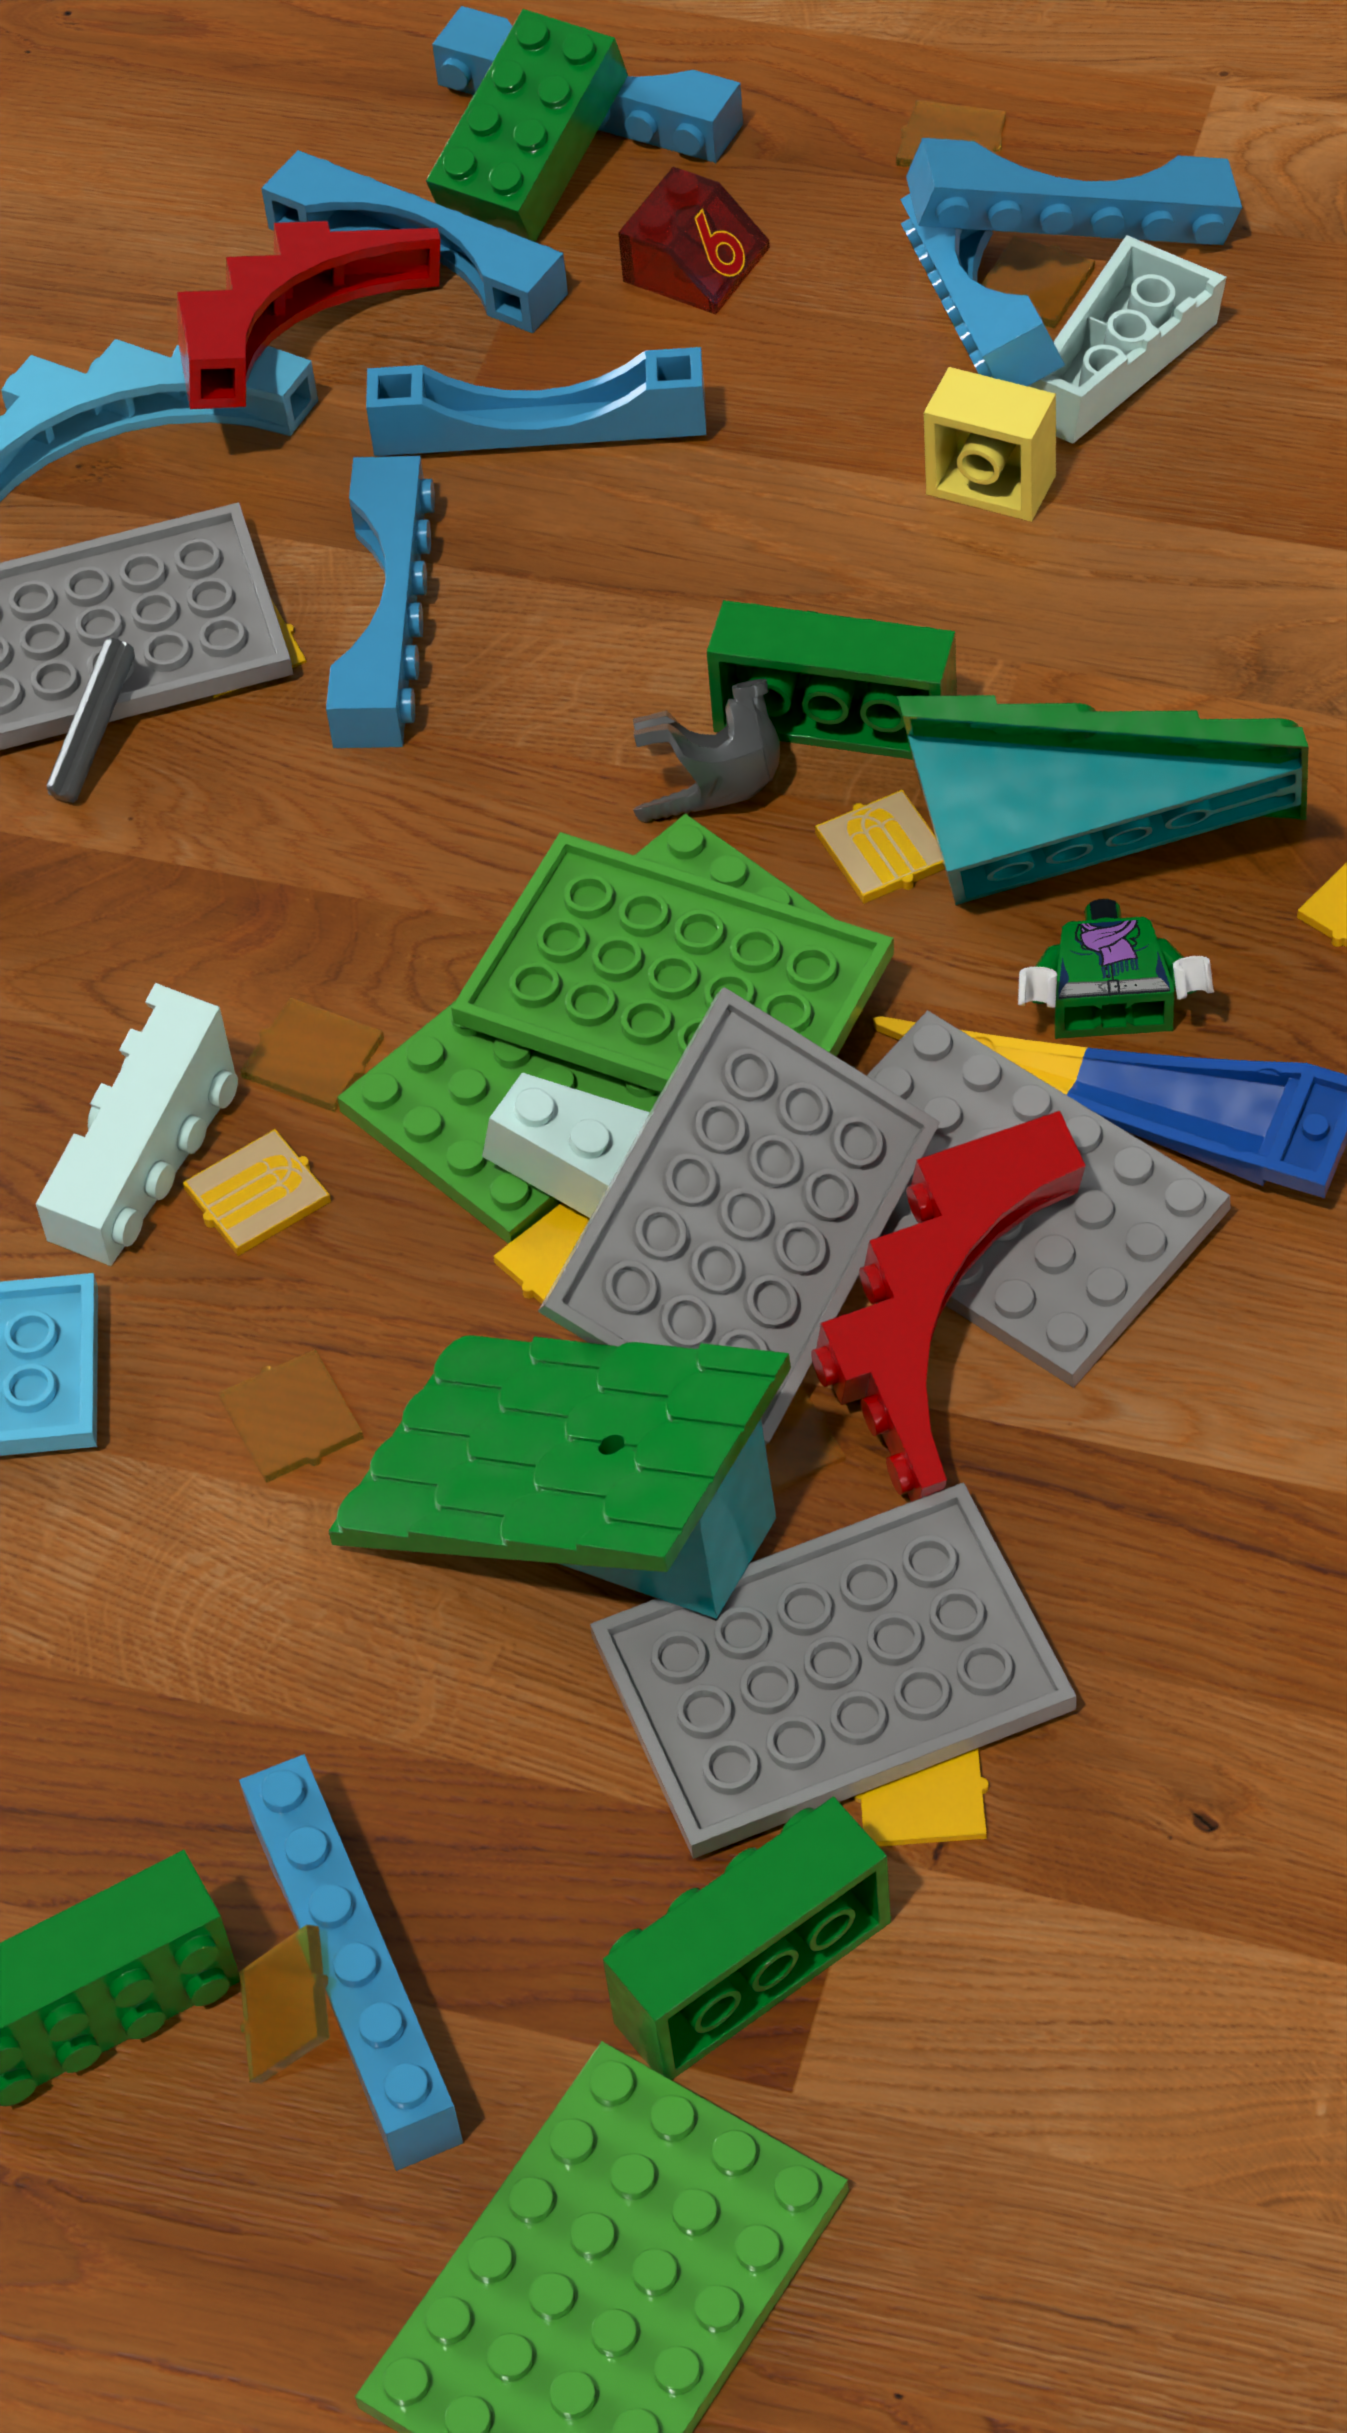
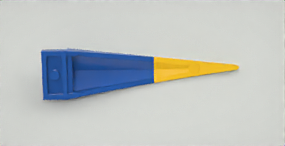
[873,1016,1347,1198]

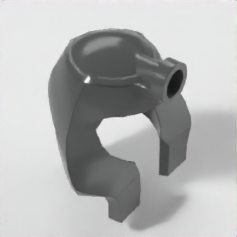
[633,679,780,823]

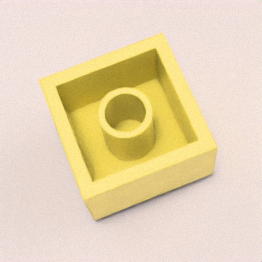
[924,367,1056,522]

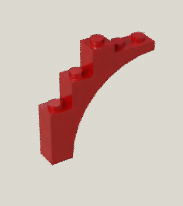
[177,221,441,409]
[811,1111,1086,1502]

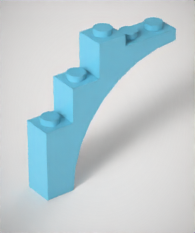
[0,339,318,502]

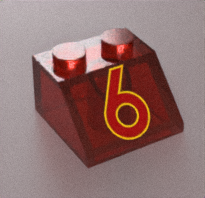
[618,166,770,315]

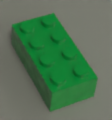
[426,9,628,242]
[707,600,957,760]
[603,1796,891,2080]
[0,1850,241,2106]

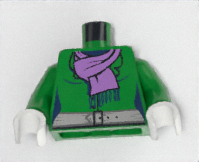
[1018,899,1214,1039]

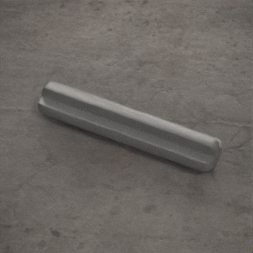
[47,638,135,803]

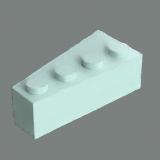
[1029,235,1227,444]
[36,983,238,1266]
[482,1073,650,1218]

